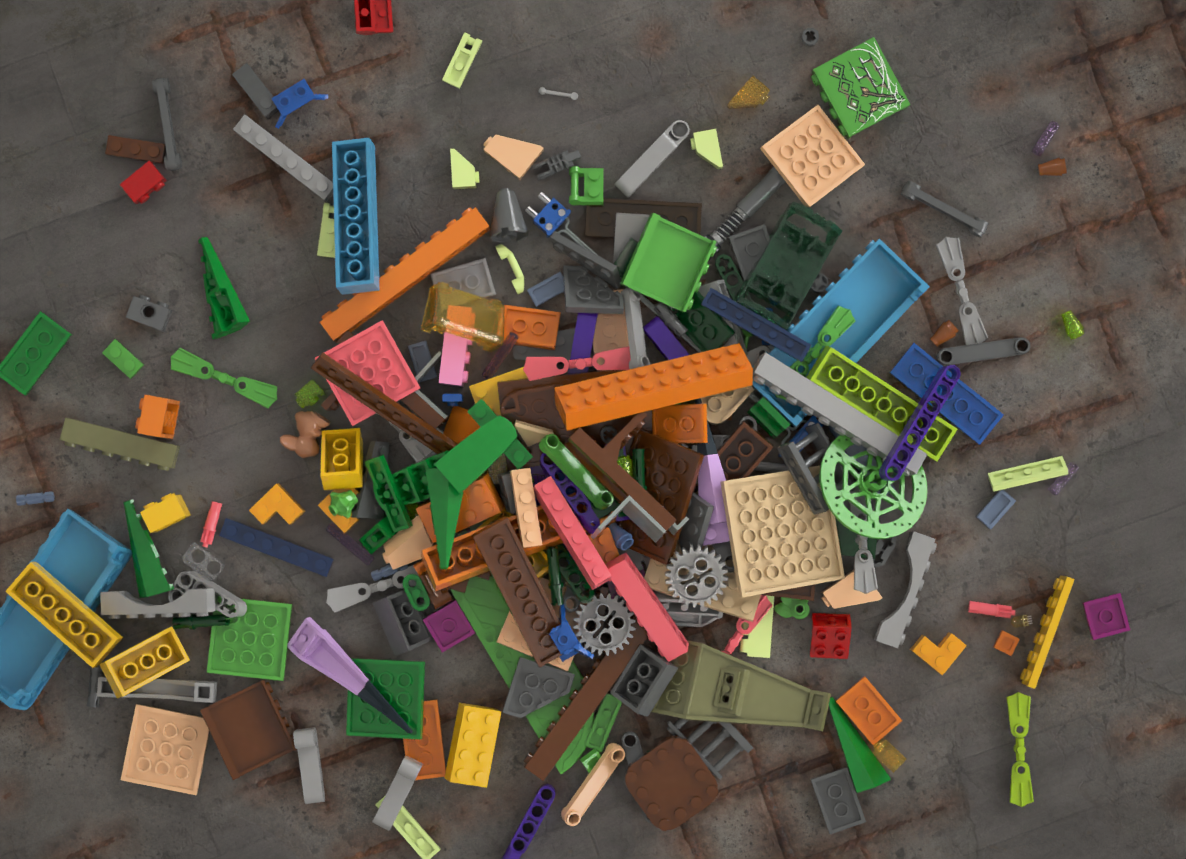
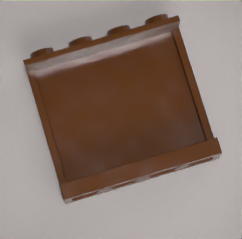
[200,680,297,780]

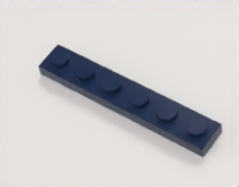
[701,288,812,363]
[219,518,334,577]

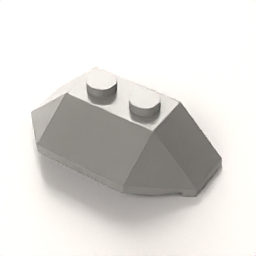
[654,591,723,627]

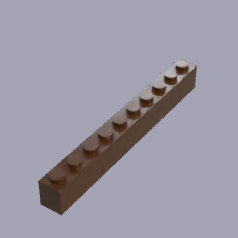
[523,613,648,781]

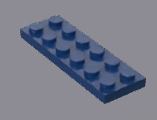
[890,343,1004,445]

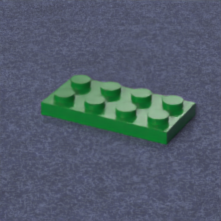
[0,311,72,396]

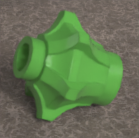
[328,490,358,519]

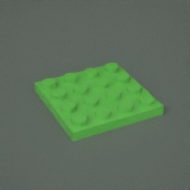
[207,596,292,681]

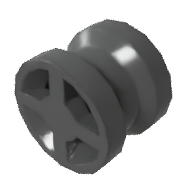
[808,273,828,293]

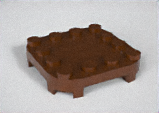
[501,384,582,468]
[625,736,718,831]

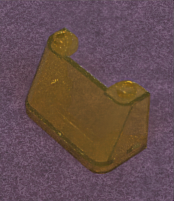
[421,282,505,352]

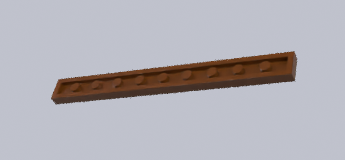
[311,352,458,454]

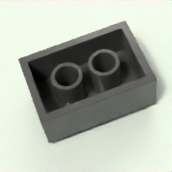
[610,644,678,717]

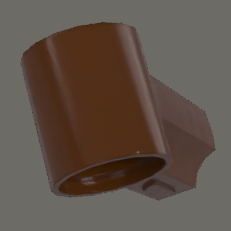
[420,570,453,609]

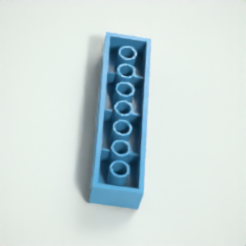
[332,138,380,295]

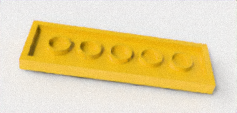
[1020,575,1075,689]

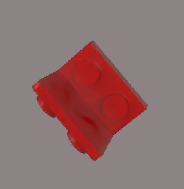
[810,613,852,659]

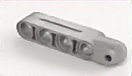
[614,120,690,198]

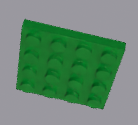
[346,658,425,739]

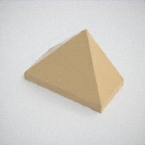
[515,420,553,447]

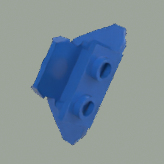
[271,79,328,129]
[549,604,594,662]

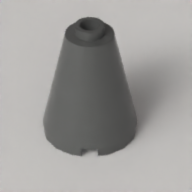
[490,188,528,243]

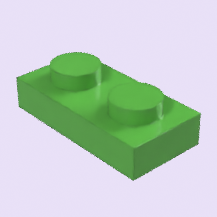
[102,339,144,379]

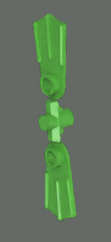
[775,306,856,400]
[171,348,277,408]

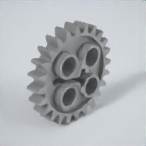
[665,544,728,608]
[573,593,636,656]

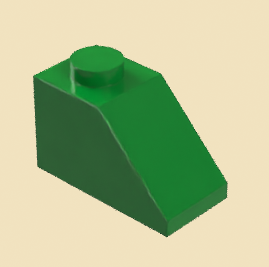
[359,516,397,554]

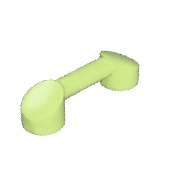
[495,244,524,294]

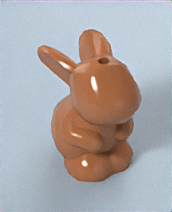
[280,410,331,458]

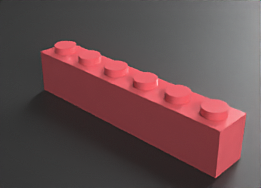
[533,476,612,590]
[606,552,689,662]

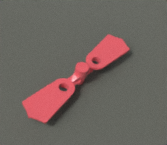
[523,346,631,381]
[722,595,773,655]

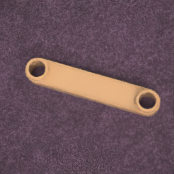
[561,743,625,826]

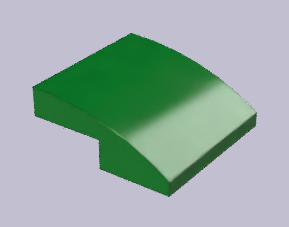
[747,397,790,439]

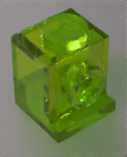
[295,379,326,409]

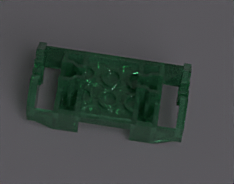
[735,202,842,331]

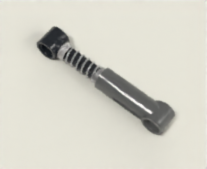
[705,167,786,261]

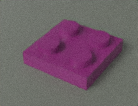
[1082,593,1130,640]
[423,600,475,653]

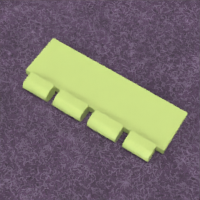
[740,596,774,658]

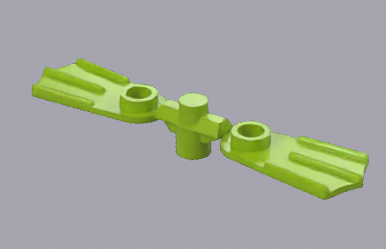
[1006,692,1034,807]

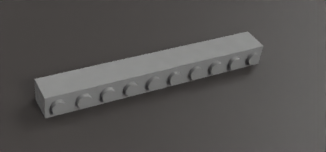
[753,352,927,476]

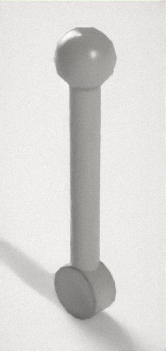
[539,87,578,100]

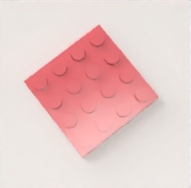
[315,320,421,426]

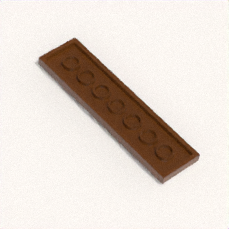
[472,516,561,668]

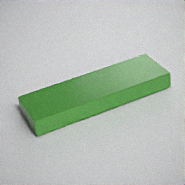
[584,692,622,753]

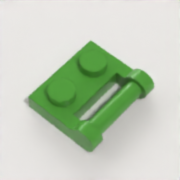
[569,166,604,205]

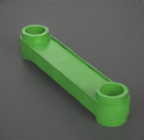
[539,434,614,510]

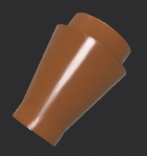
[1038,157,1067,176]
[930,320,959,347]

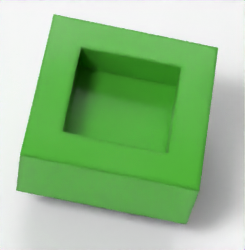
[579,748,601,774]

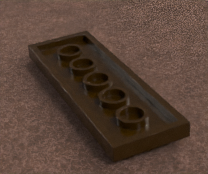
[585,198,702,238]

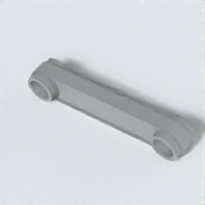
[621,288,650,369]

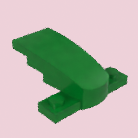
[434,399,533,494]
[365,450,449,533]

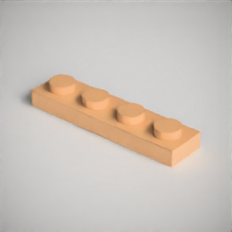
[510,468,542,548]

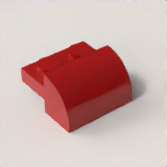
[354,0,393,35]

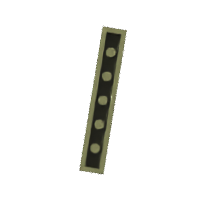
[60,418,180,471]

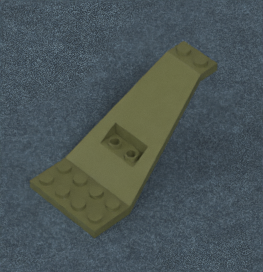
[651,640,831,732]

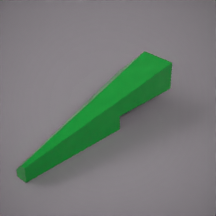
[198,237,250,339]
[425,468,464,570]
[124,499,174,598]
[829,697,891,793]

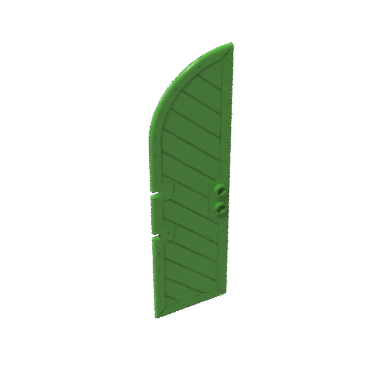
[450,519,594,774]

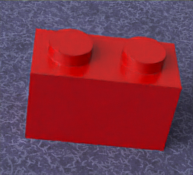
[120,160,167,204]

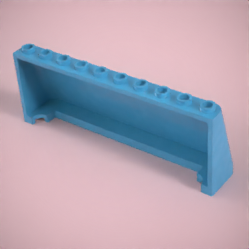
[752,239,930,427]
[0,509,132,710]

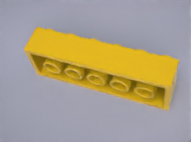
[5,562,123,668]

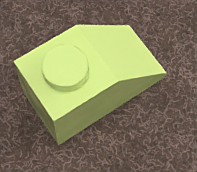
[690,129,723,169]
[450,149,480,189]

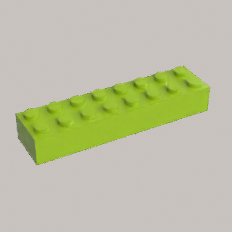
[806,346,958,461]

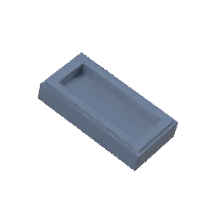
[527,272,564,307]
[408,341,437,383]
[976,490,1016,530]

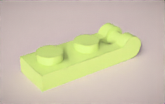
[442,33,482,89]
[317,203,335,258]

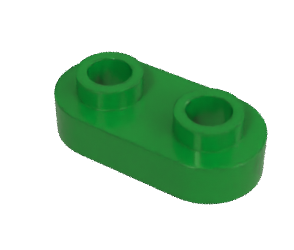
[403,574,430,611]

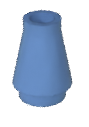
[608,523,634,550]

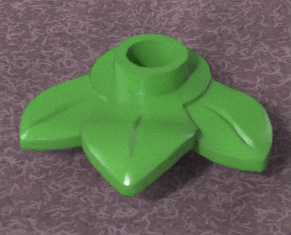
[774,597,810,620]

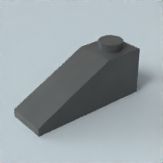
[232,63,279,120]

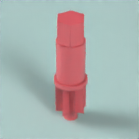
[200,501,222,548]
[968,601,1015,618]

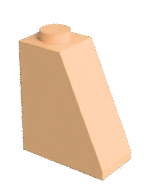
[484,135,544,180]
[382,515,434,570]
[821,569,882,609]

